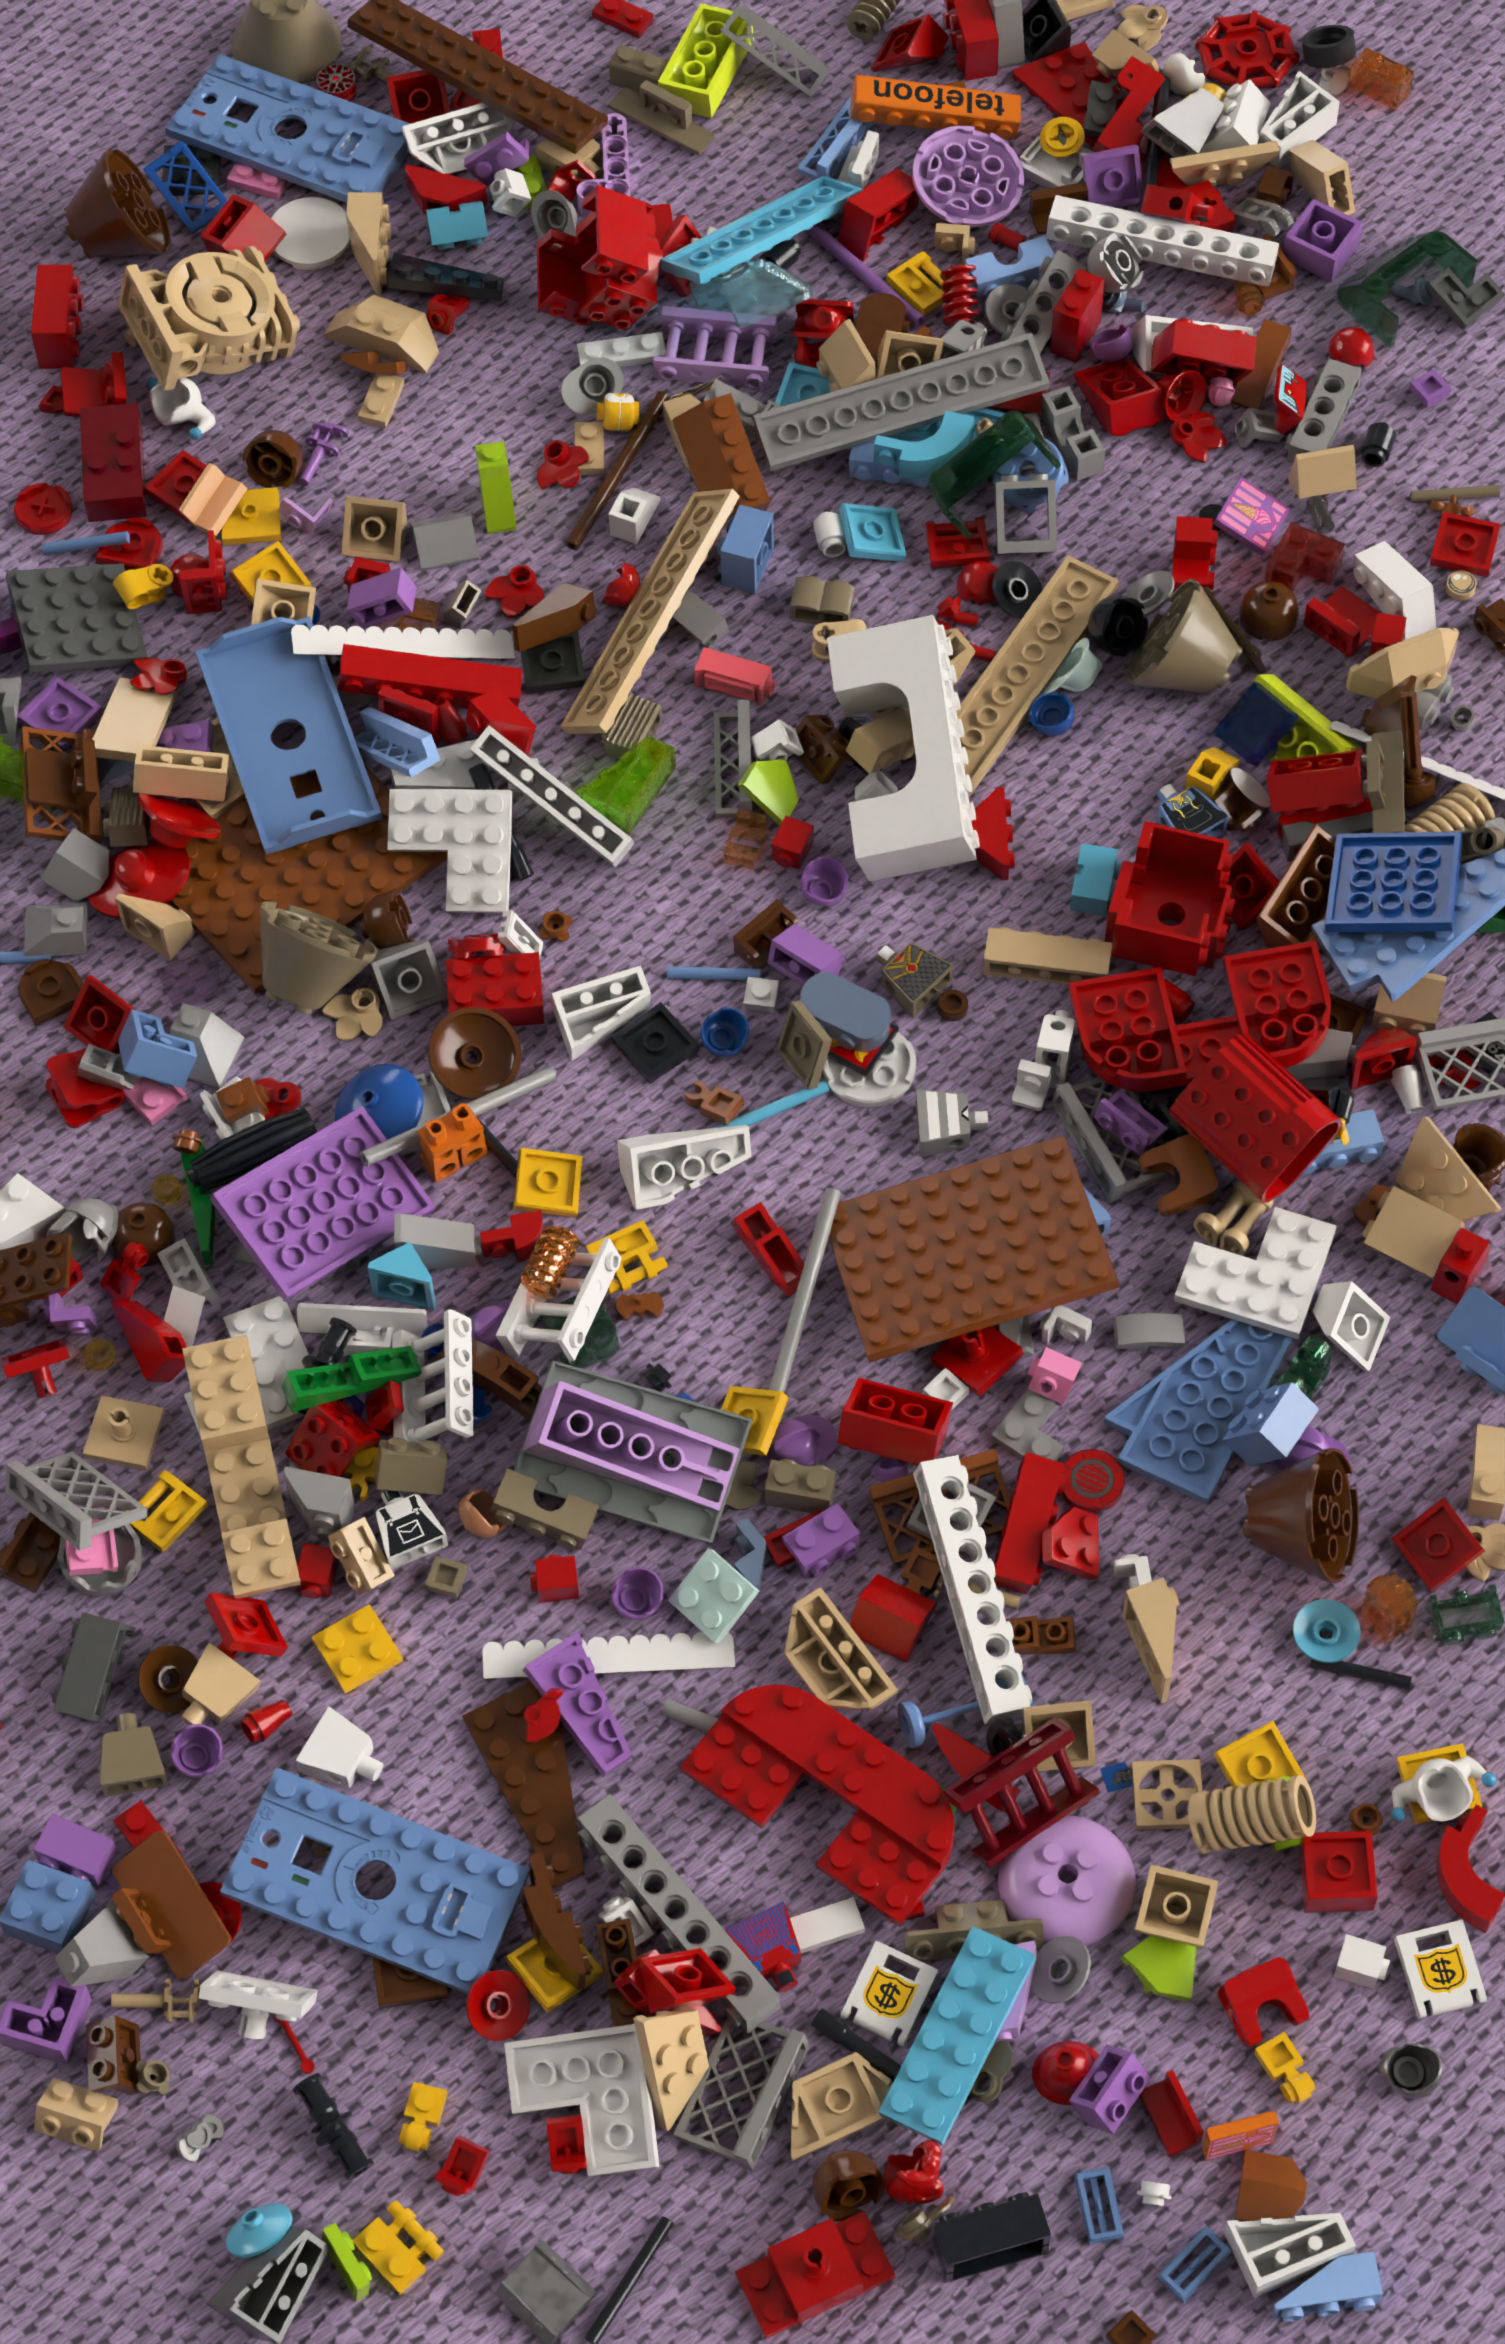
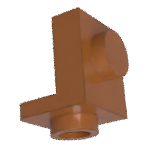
[215,1077,269,1123]

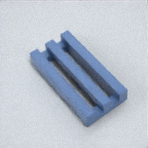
[1074,2167,1124,2246]
[1157,2226,1233,2304]

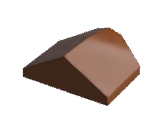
[1235,2150,1307,2222]

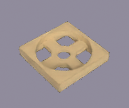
[1131,1759,1202,1830]

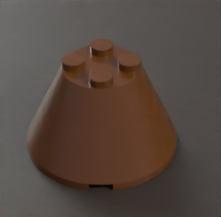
[64,148,171,259]
[1243,1448,1359,1583]

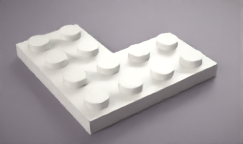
[387,789,513,913]
[1174,1207,1337,1339]
[184,1296,309,1437]
[504,2024,660,2176]

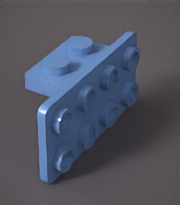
[1437,1287,1505,1396]

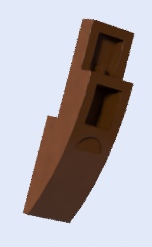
[436,1339,542,1421]
[522,1852,591,1990]
[596,1918,648,2027]

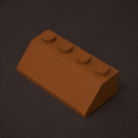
[672,393,771,524]
[1257,825,1336,948]

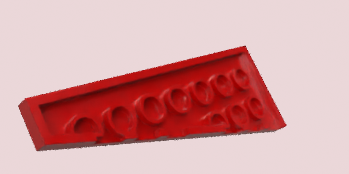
[1012,42,1187,190]

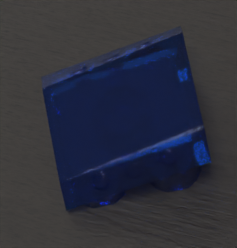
[1213,681,1299,767]

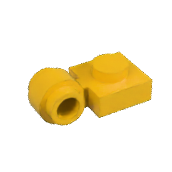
[1254,2032,1316,2104]
[399,2082,448,2152]

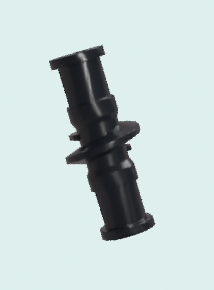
[287,1317,357,1415]
[292,2073,374,2181]

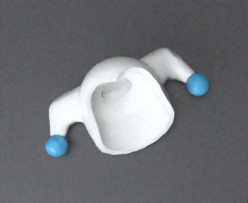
[147,377,216,440]
[1391,1756,1497,1822]

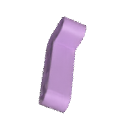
[576,113,631,217]

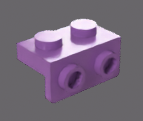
[464,132,530,186]
[1093,1089,1168,1156]
[44,1293,98,1336]
[782,1503,860,1579]

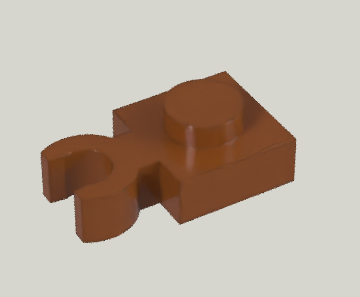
[684,1081,744,1126]
[901,1546,941,1595]

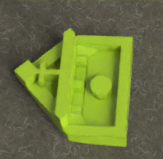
[737,759,798,825]
[1120,1935,1196,2002]

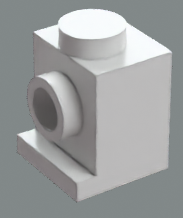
[489,168,531,217]
[750,719,804,761]

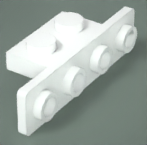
[297,1303,427,1356]

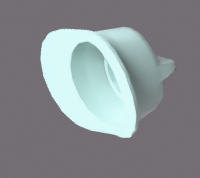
[1042,638,1102,695]

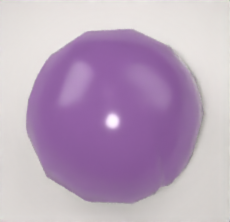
[1089,324,1133,363]
[801,857,849,906]
[611,1567,663,1620]
[170,1724,222,1779]

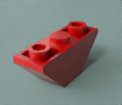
[405,164,488,214]
[971,787,1015,880]

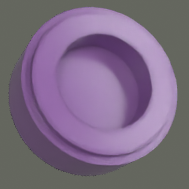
[874,1458,909,1483]

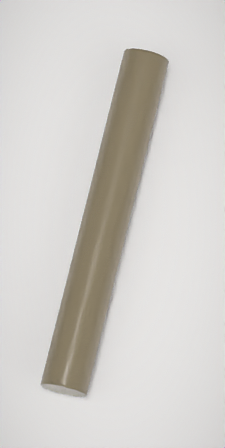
[1410,485,1500,503]

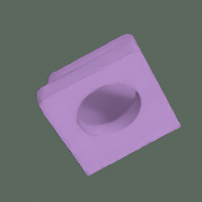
[278,497,333,535]

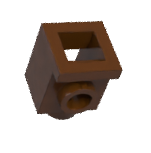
[1256,166,1295,206]

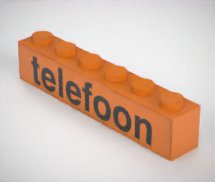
[850,75,1021,139]

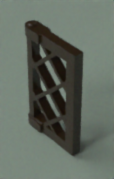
[1203,587,1266,675]

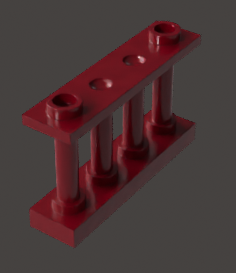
[944,1717,1100,1867]

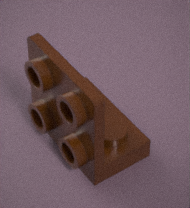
[25,739,98,811]

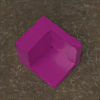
[0,604,22,654]

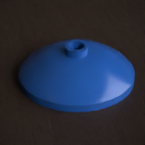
[335,1064,424,1140]

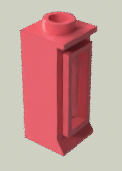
[694,647,776,706]

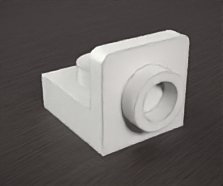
[1012,1059,1052,1111]
[1039,1305,1092,1344]
[1113,1554,1152,1589]
[598,1896,654,1947]

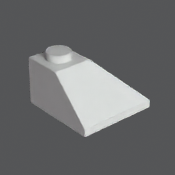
[1312,1281,1391,1372]

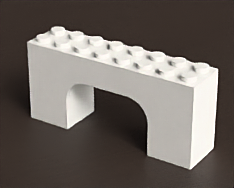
[827,615,980,881]

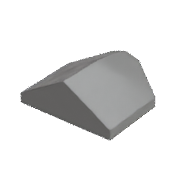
[40,828,109,902]
[76,1044,136,1090]

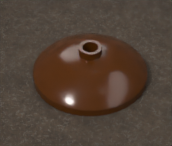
[428,1007,521,1100]

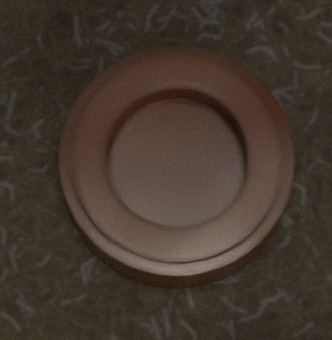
[937,990,968,1021]

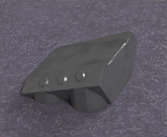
[495,2240,597,2344]

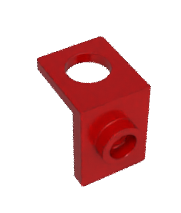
[547,160,597,203]

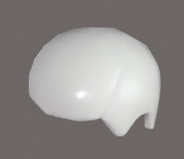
[1163,53,1205,95]

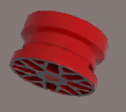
[316,64,357,102]

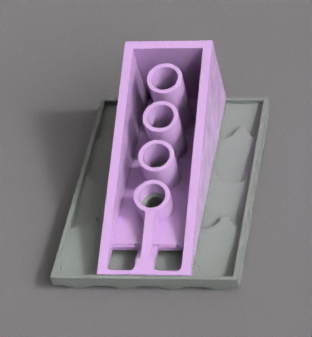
[514,1360,753,1544]

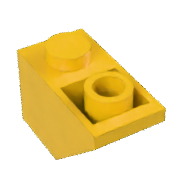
[1185,747,1241,799]

